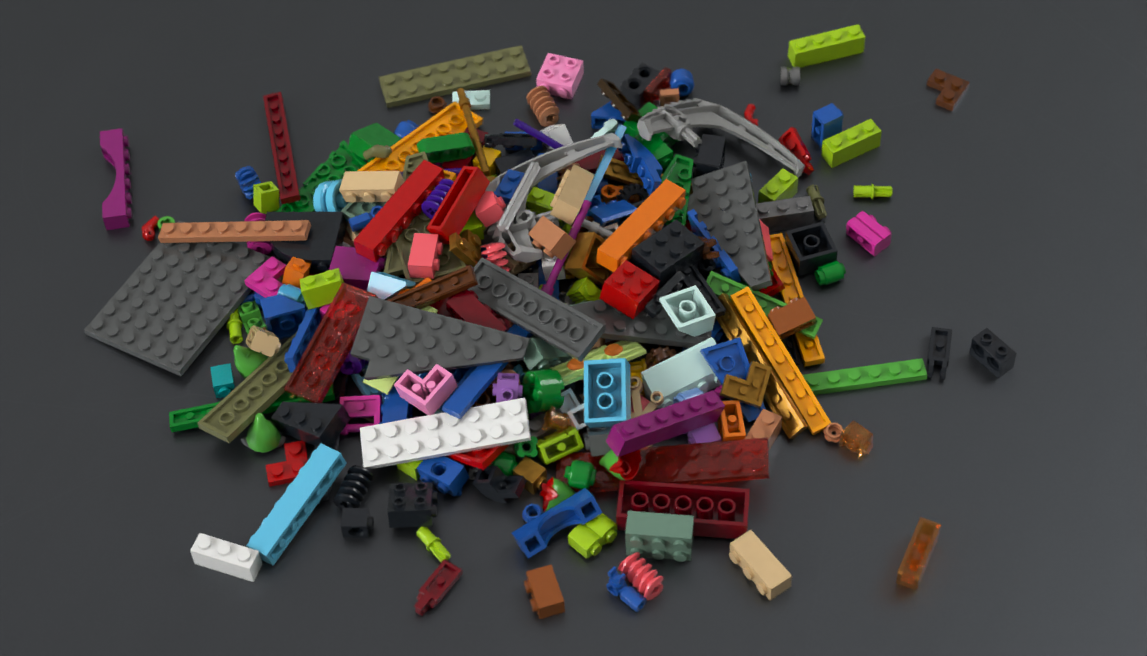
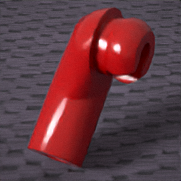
[744,104,759,126]
[142,216,159,241]

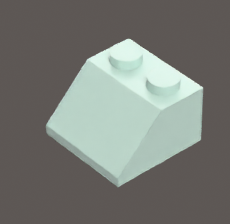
[659,285,716,337]

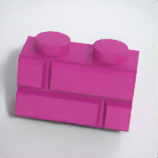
[846,211,892,257]

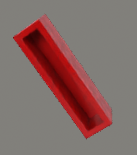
[427,166,490,244]

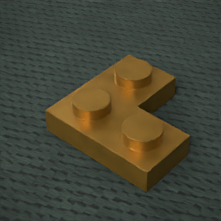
[449,229,482,268]
[720,361,772,408]

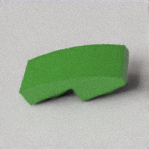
[237,300,267,336]

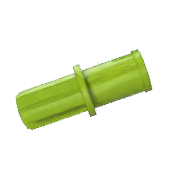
[853,184,893,199]
[226,309,243,344]
[416,527,451,562]

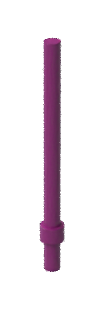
[541,200,592,296]

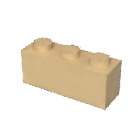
[339,171,405,203]
[729,530,792,600]

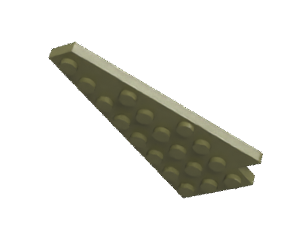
[384,151,466,289]

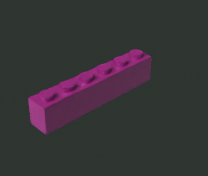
[606,390,725,457]

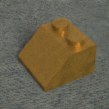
[564,232,612,286]

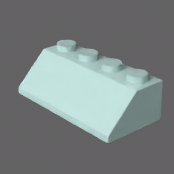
[641,337,722,410]

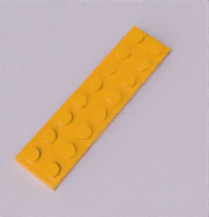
[357,101,483,172]

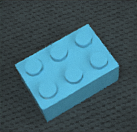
[584,358,631,428]

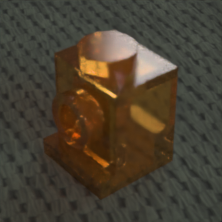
[839,420,874,456]

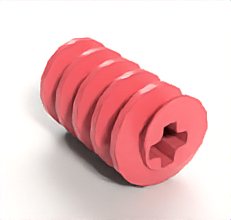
[480,242,510,272]
[618,552,664,600]

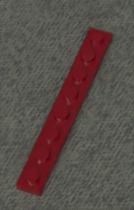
[263,92,301,204]

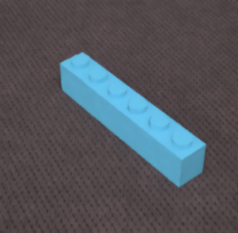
[246,444,347,565]

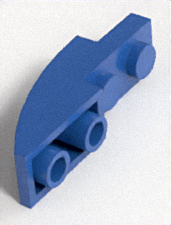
[618,134,663,196]

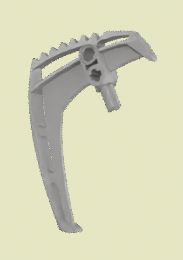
[637,98,805,177]
[485,133,623,263]

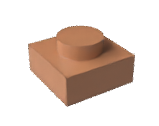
[660,88,679,106]

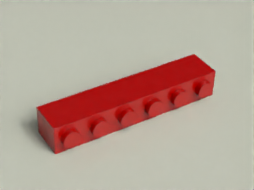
[353,160,445,262]

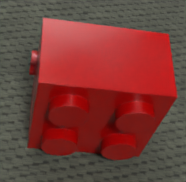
[599,260,660,319]

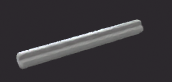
[497,161,541,232]

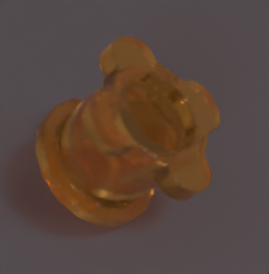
[543,406,570,433]

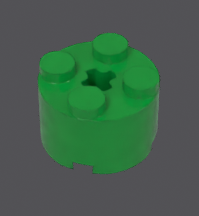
[520,369,564,413]

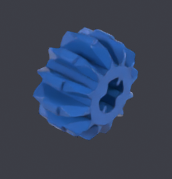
[235,166,261,200]

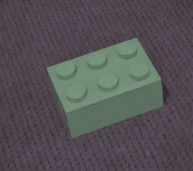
[625,511,694,562]

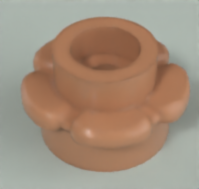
[823,422,844,443]

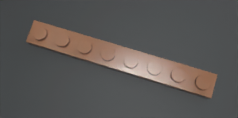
[158,220,311,243]

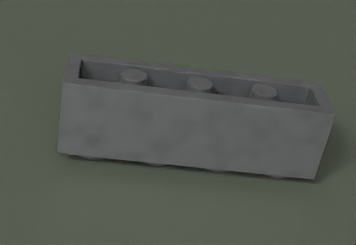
[756,196,814,232]

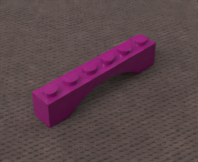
[100,128,132,230]

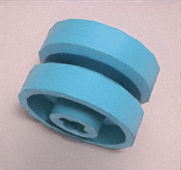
[313,179,349,222]

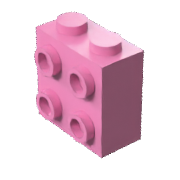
[536,53,584,100]

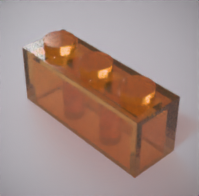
[896,517,942,590]

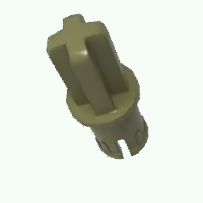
[806,184,827,220]

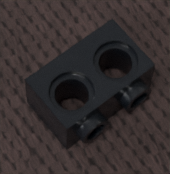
[620,63,661,107]
[969,328,1017,378]

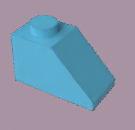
[366,271,416,300]

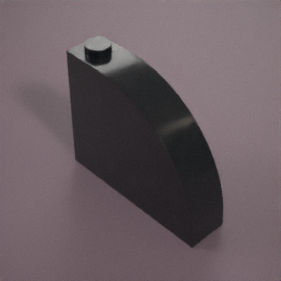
[265,212,347,273]

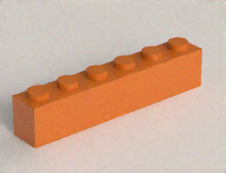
[596,179,686,272]

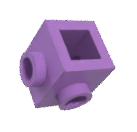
[492,373,523,403]

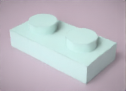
[452,90,490,110]

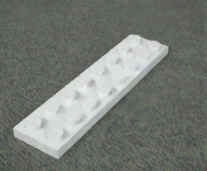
[360,398,531,470]

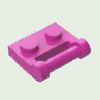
[340,395,382,435]

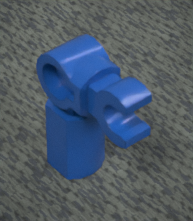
[348,205,382,232]
[606,566,646,612]

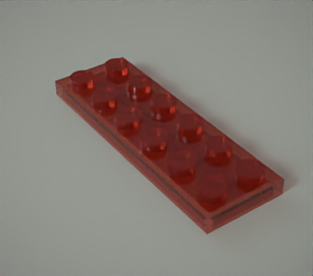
[284,283,378,403]

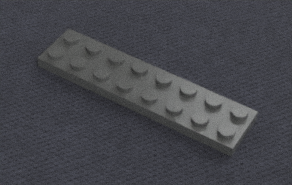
[468,257,606,362]

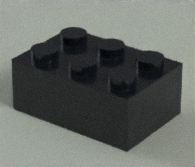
[631,220,705,289]

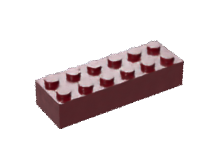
[616,480,750,539]

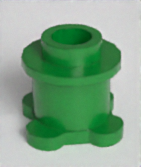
[514,436,538,458]

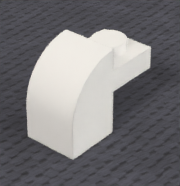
[560,388,587,431]

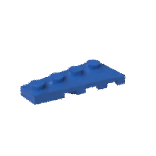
[687,209,741,283]
[700,337,765,423]

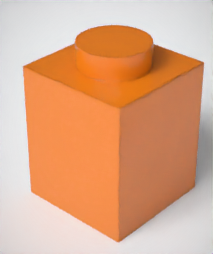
[282,256,311,288]

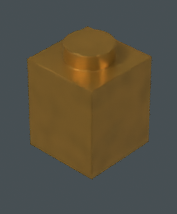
[513,456,547,495]

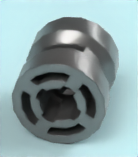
[780,67,800,85]

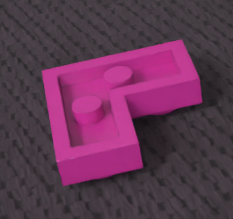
[244,256,286,298]

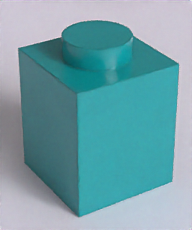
[210,363,236,398]

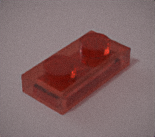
[644,67,672,104]

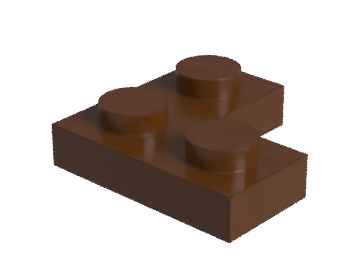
[927,69,970,111]

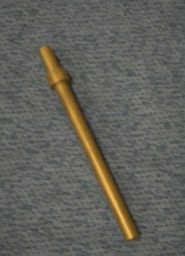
[457,88,490,176]

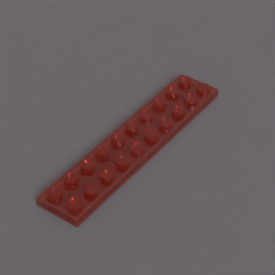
[556,438,770,493]

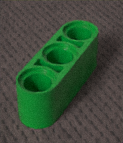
[416,133,475,163]

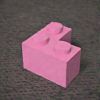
[394,364,458,416]

